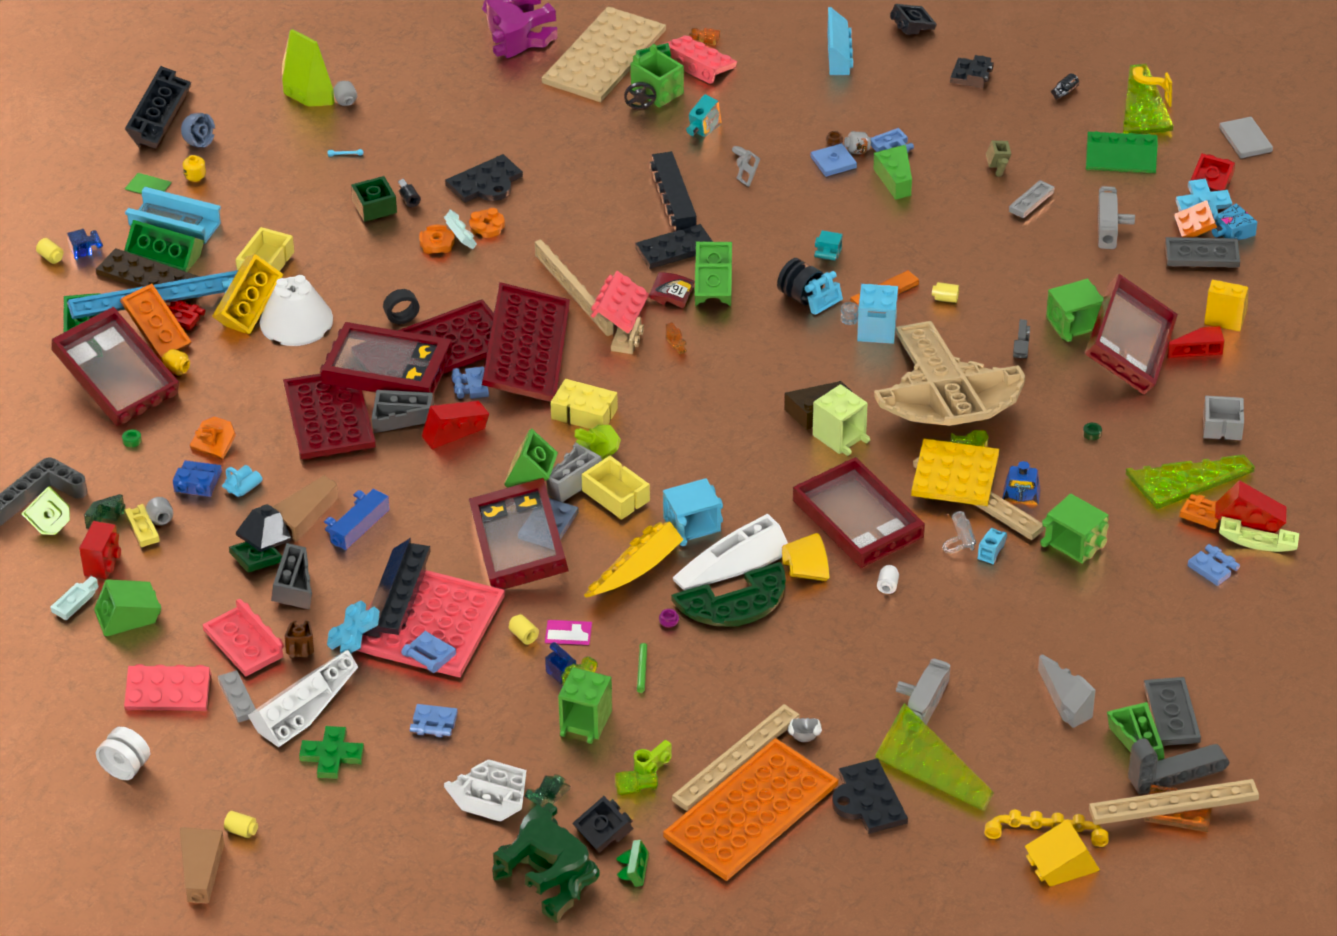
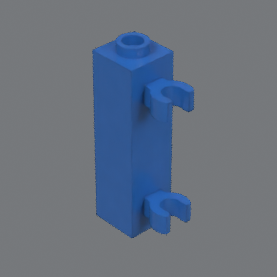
[324,489,390,550]

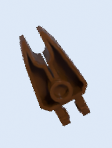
[285,621,314,658]

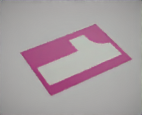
[545,620,592,645]

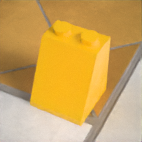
[1204,280,1248,332]
[1025,819,1100,887]

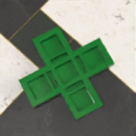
[299,726,364,779]

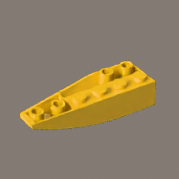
[584,521,684,598]

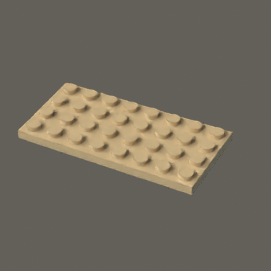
[542,7,666,102]

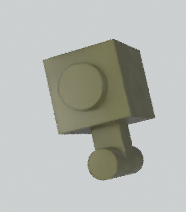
[986,140,1011,177]

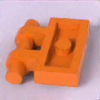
[1179,494,1221,529]

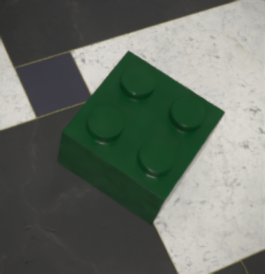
[351,176,397,222]

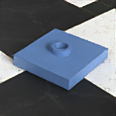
[810,143,857,177]

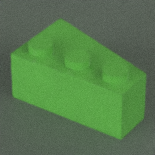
[873,144,912,200]
[1107,702,1165,761]

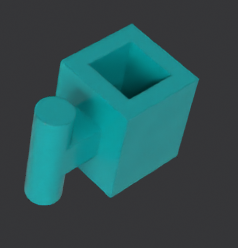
[814,230,843,261]

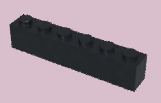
[649,151,697,231]

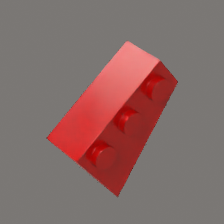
[422,401,489,450]
[1215,480,1287,534]

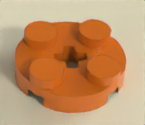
[469,208,505,238]
[419,224,455,254]

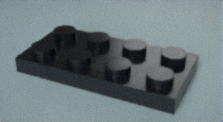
[635,224,713,269]

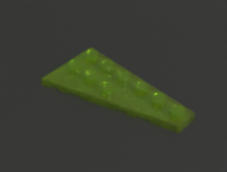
[1123,64,1173,134]
[1125,455,1255,509]
[875,703,994,811]

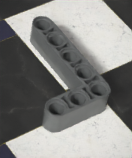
[0,457,88,526]
[1128,738,1230,795]

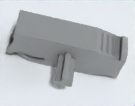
[1098,186,1135,249]
[896,659,950,734]

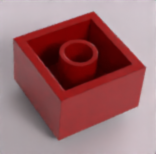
[79,521,121,580]

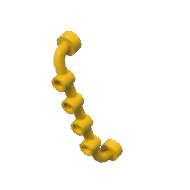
[984,809,1108,847]

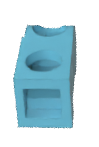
[977,528,1007,564]

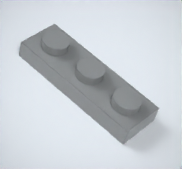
[1009,180,1055,218]
[218,670,256,723]

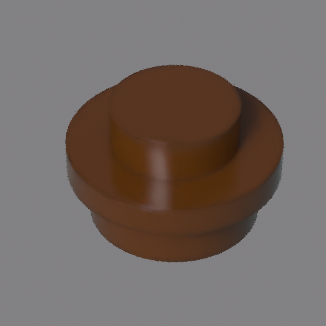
[826,131,843,146]

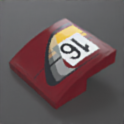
[648,272,695,308]

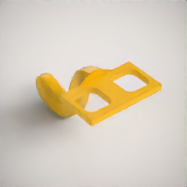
[1132,66,1172,107]

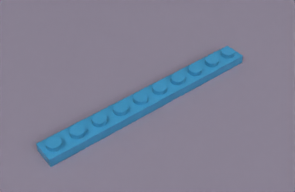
[67,270,238,319]

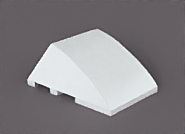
[444,759,527,821]

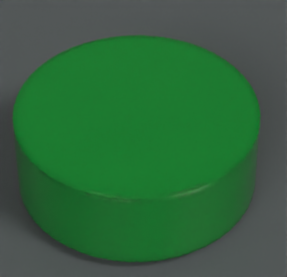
[122,429,142,447]

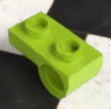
[633,740,672,781]

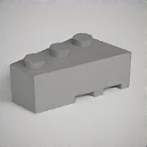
[546,443,602,502]

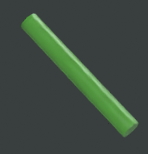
[637,643,647,693]

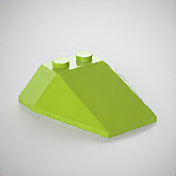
[282,29,335,107]

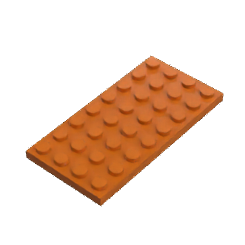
[663,738,838,881]

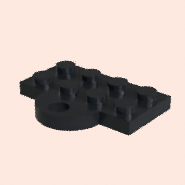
[445,154,523,203]
[832,758,908,834]

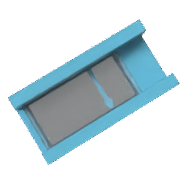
[125,187,221,244]

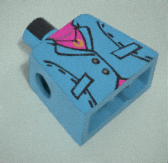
[1212,203,1257,240]

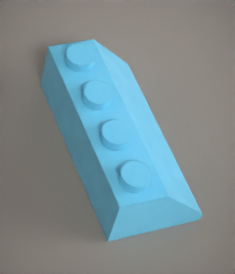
[827,7,853,75]

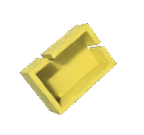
[236,227,294,271]
[551,379,618,429]
[582,456,650,520]

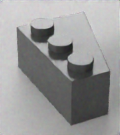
[371,390,434,434]
[271,543,312,609]

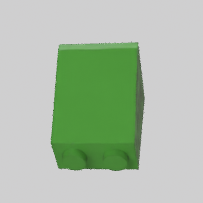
[504,428,558,488]
[94,580,161,636]

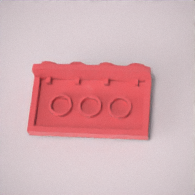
[663,35,737,84]
[590,271,649,333]
[203,599,284,677]
[124,664,212,711]

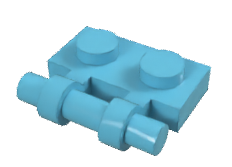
[804,271,843,315]

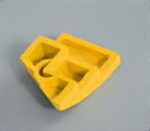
[782,533,830,581]

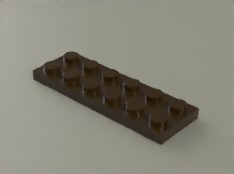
[96,248,200,304]

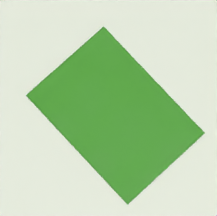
[125,173,172,194]

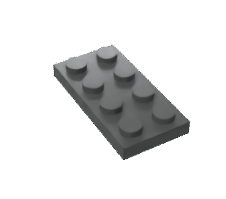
[1165,237,1240,268]
[1143,677,1201,746]

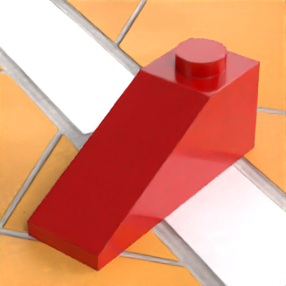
[1167,326,1225,358]

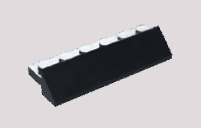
[125,66,192,148]
[362,538,431,638]

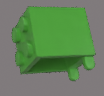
[631,44,684,108]
[1046,279,1104,342]
[1040,493,1109,564]
[558,667,612,744]

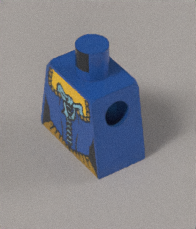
[1002,461,1041,505]

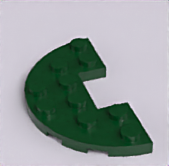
[671,562,786,626]

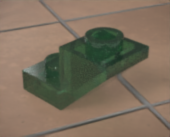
[84,494,126,529]
[524,774,571,807]

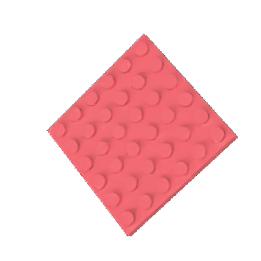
[356,570,505,678]

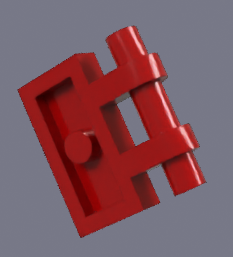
[167,300,206,331]

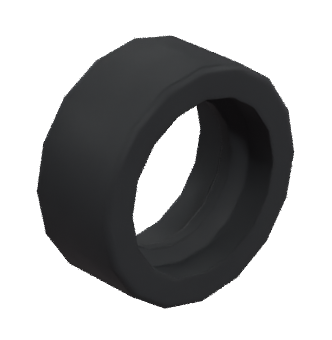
[383,289,420,325]

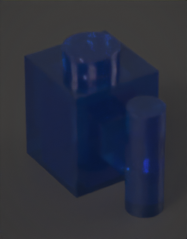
[67,229,103,259]
[545,642,576,684]

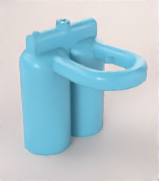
[222,465,263,497]

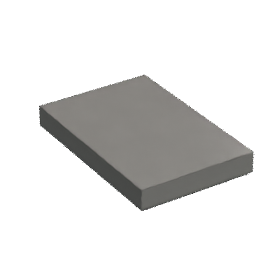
[1219,117,1273,159]

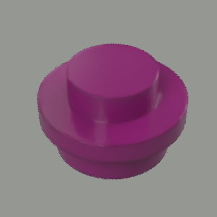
[659,609,679,627]

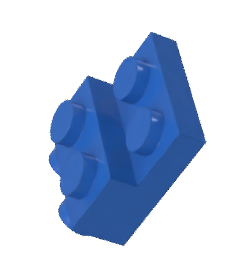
[173,460,222,497]

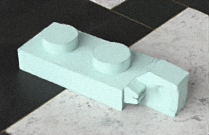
[444,209,477,249]
[50,576,99,620]

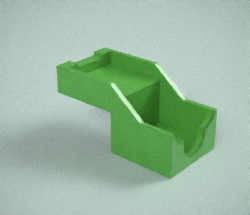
[695,242,732,306]

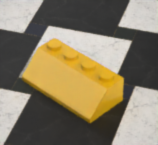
[212,254,284,334]

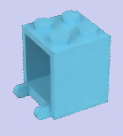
[857,284,898,344]
[663,478,723,546]

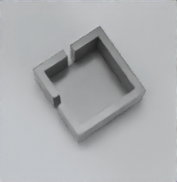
[1203,396,1244,440]

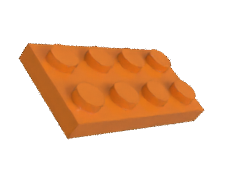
[120,284,191,360]

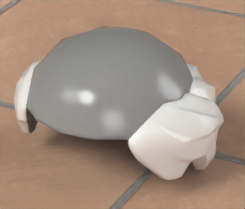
[788,718,822,742]

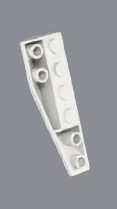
[673,514,788,591]
[248,650,358,747]

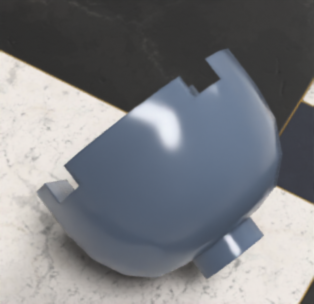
[181,113,215,147]

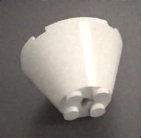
[260,275,333,346]

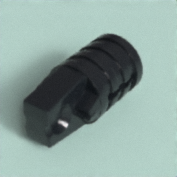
[1051,73,1080,100]
[398,178,421,207]

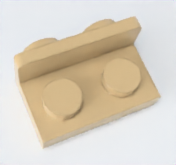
[611,317,644,354]

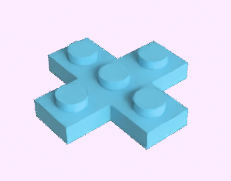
[1176,179,1232,222]
[327,600,380,654]

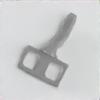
[732,146,760,187]

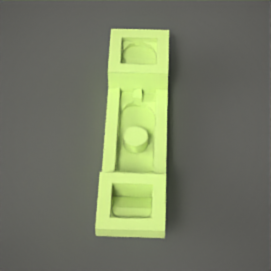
[1219,517,1299,552]

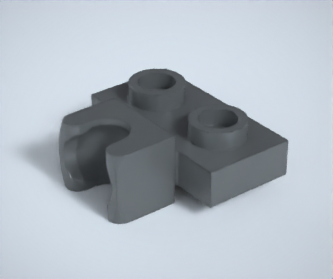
[1013,319,1030,358]

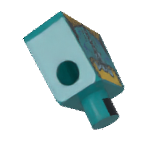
[686,94,722,137]

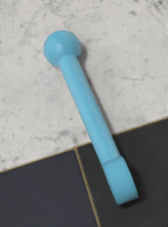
[327,149,364,157]

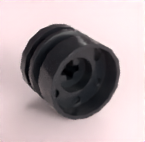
[777,258,824,305]

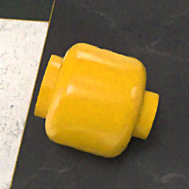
[182,155,206,182]
[161,349,190,376]

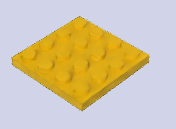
[911,439,999,507]

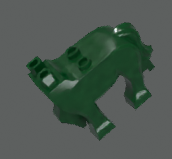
[492,802,600,923]

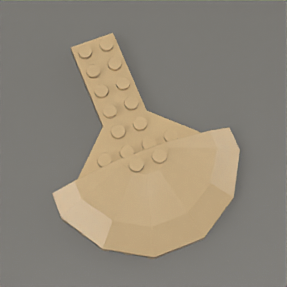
[874,321,1025,426]

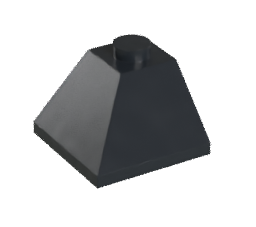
[236,504,291,552]

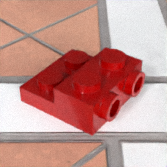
[1190,153,1235,192]

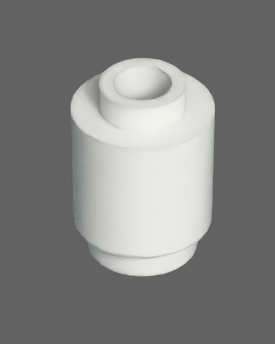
[877,565,899,594]

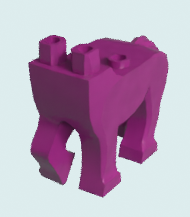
[482,0,558,58]

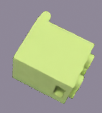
[813,384,870,456]

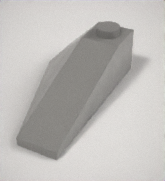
[1038,654,1095,728]

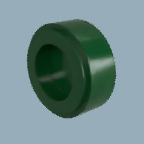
[1083,422,1102,440]

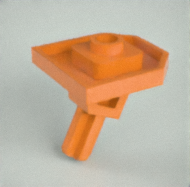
[189,416,236,459]

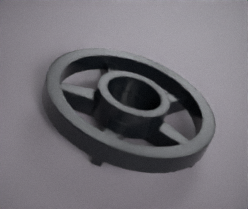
[624,82,656,109]

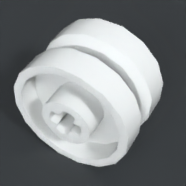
[96,727,150,780]

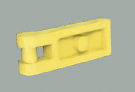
[124,504,160,547]

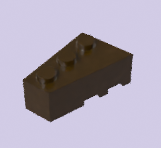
[784,381,852,430]

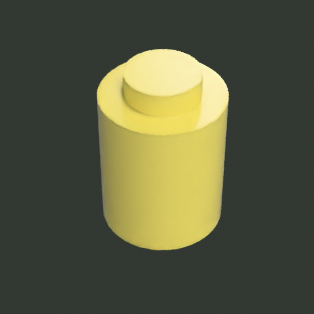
[36,238,64,264]
[932,282,959,303]
[509,614,539,645]
[224,811,258,838]

